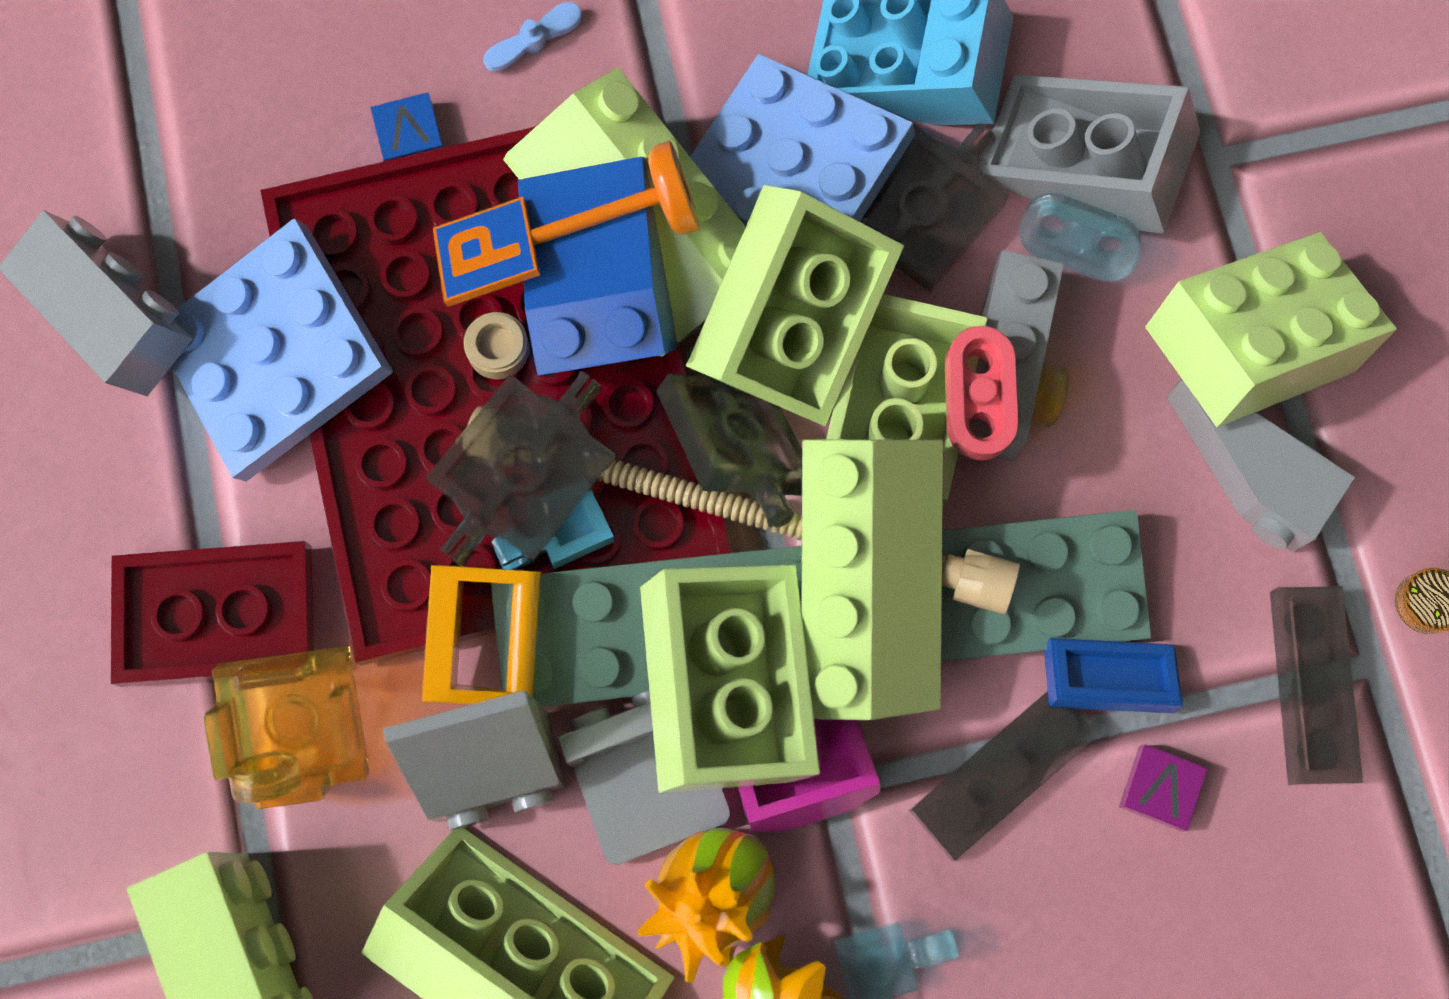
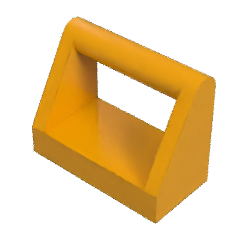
[422,565,541,704]

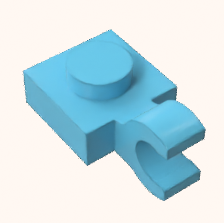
[491,479,614,570]

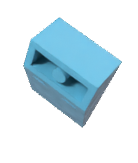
[807,0,1014,126]

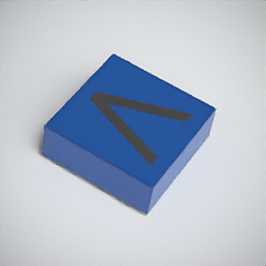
[370,92,444,161]

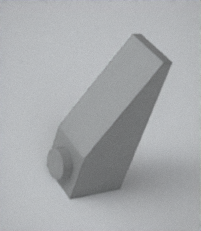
[1167,378,1355,552]

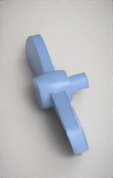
[483,2,581,71]

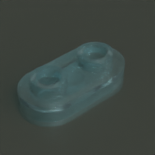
[1019,193,1141,281]

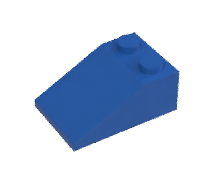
[518,156,678,376]

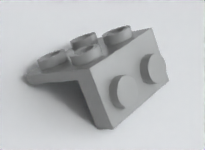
[558,690,730,865]

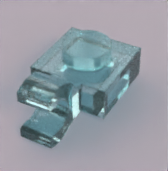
[834,921,960,999]

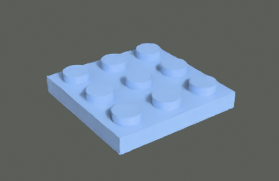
[690,54,915,227]
[172,218,393,482]

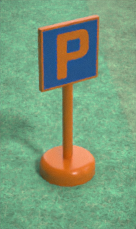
[433,140,700,307]

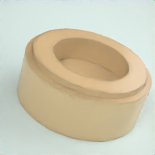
[464,312,530,379]

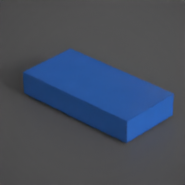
[1044,638,1183,713]

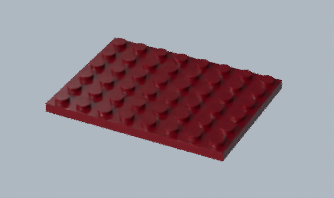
[260,126,732,666]

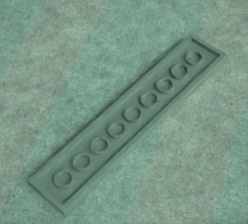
[491,510,1151,707]

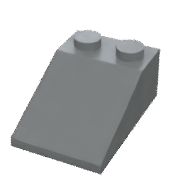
[975,74,1201,234]
[382,690,566,830]

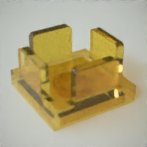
[204,646,370,809]

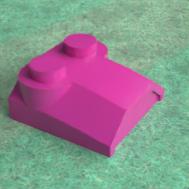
[738,719,880,833]

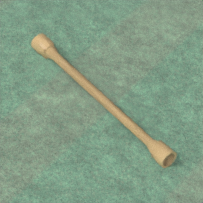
[463,406,1020,615]

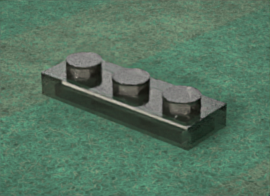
[1270,586,1363,786]
[909,690,1102,861]

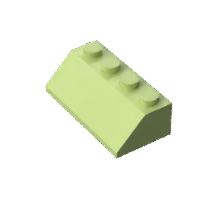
[503,67,745,357]
[802,439,943,720]
[361,828,675,999]

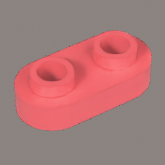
[945,326,1018,460]

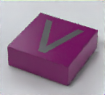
[1119,744,1207,832]

